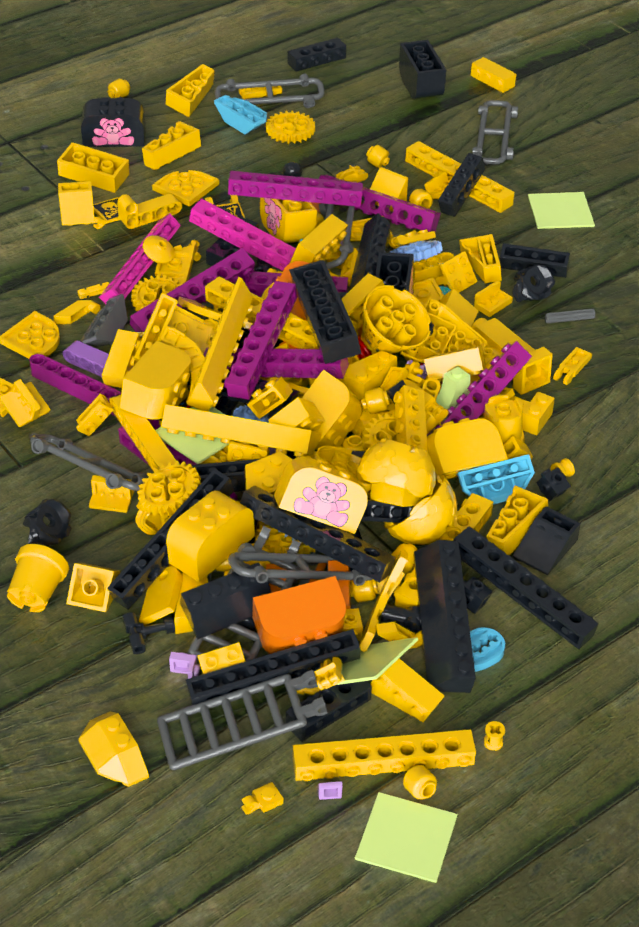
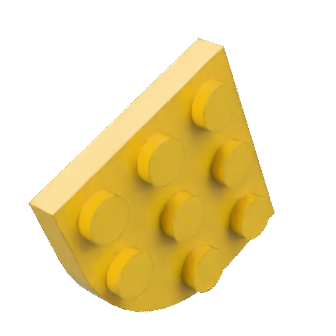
[152,170,219,207]
[0,311,60,359]

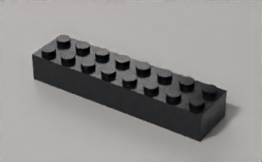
[289,260,361,364]

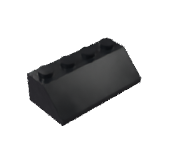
[180,562,271,640]

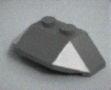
[80,294,127,346]

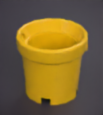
[482,395,524,444]
[7,544,69,612]

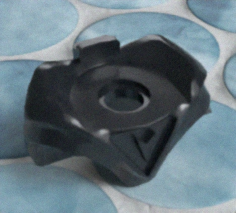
[512,264,555,302]
[23,499,72,547]

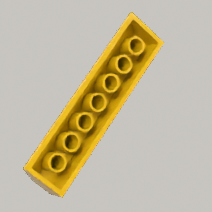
[187,277,253,412]
[161,404,322,457]

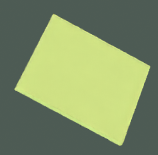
[528,192,595,229]
[155,406,233,464]
[336,637,418,685]
[355,792,458,883]

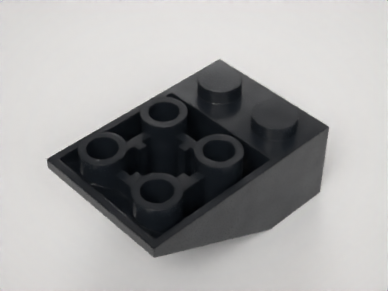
[513,506,581,575]

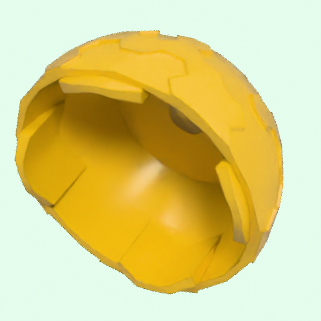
[357,438,436,498]
[384,473,457,545]

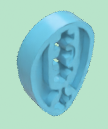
[470,628,505,672]

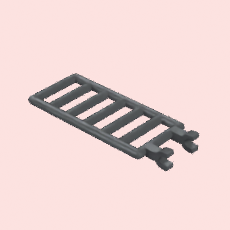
[188,526,301,662]
[157,670,328,770]

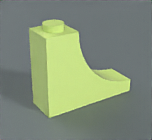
[436,366,470,412]

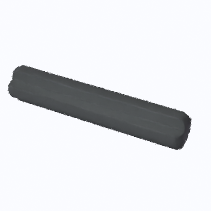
[545,309,595,324]

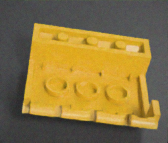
[133,293,219,389]

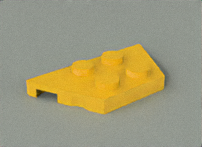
[155,241,197,284]
[245,451,293,495]

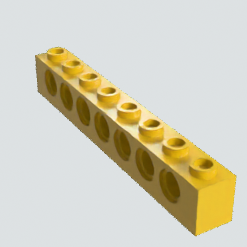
[405,141,514,213]
[205,276,319,349]
[394,493,493,609]
[293,730,476,781]

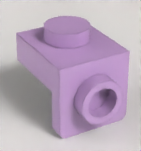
[169,652,200,679]

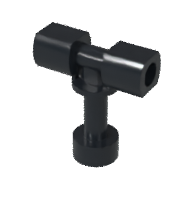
[123,612,175,654]

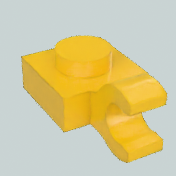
[241,782,284,815]

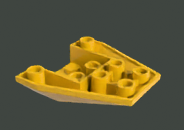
[400,298,488,363]

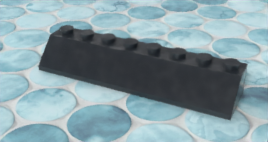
[349,213,390,291]
[413,540,476,693]

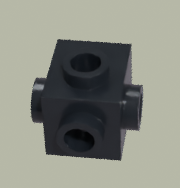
[536,468,571,502]
[463,576,493,614]

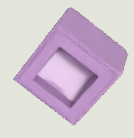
[317,781,342,800]

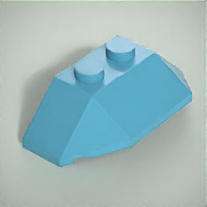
[214,95,267,134]
[457,454,535,505]

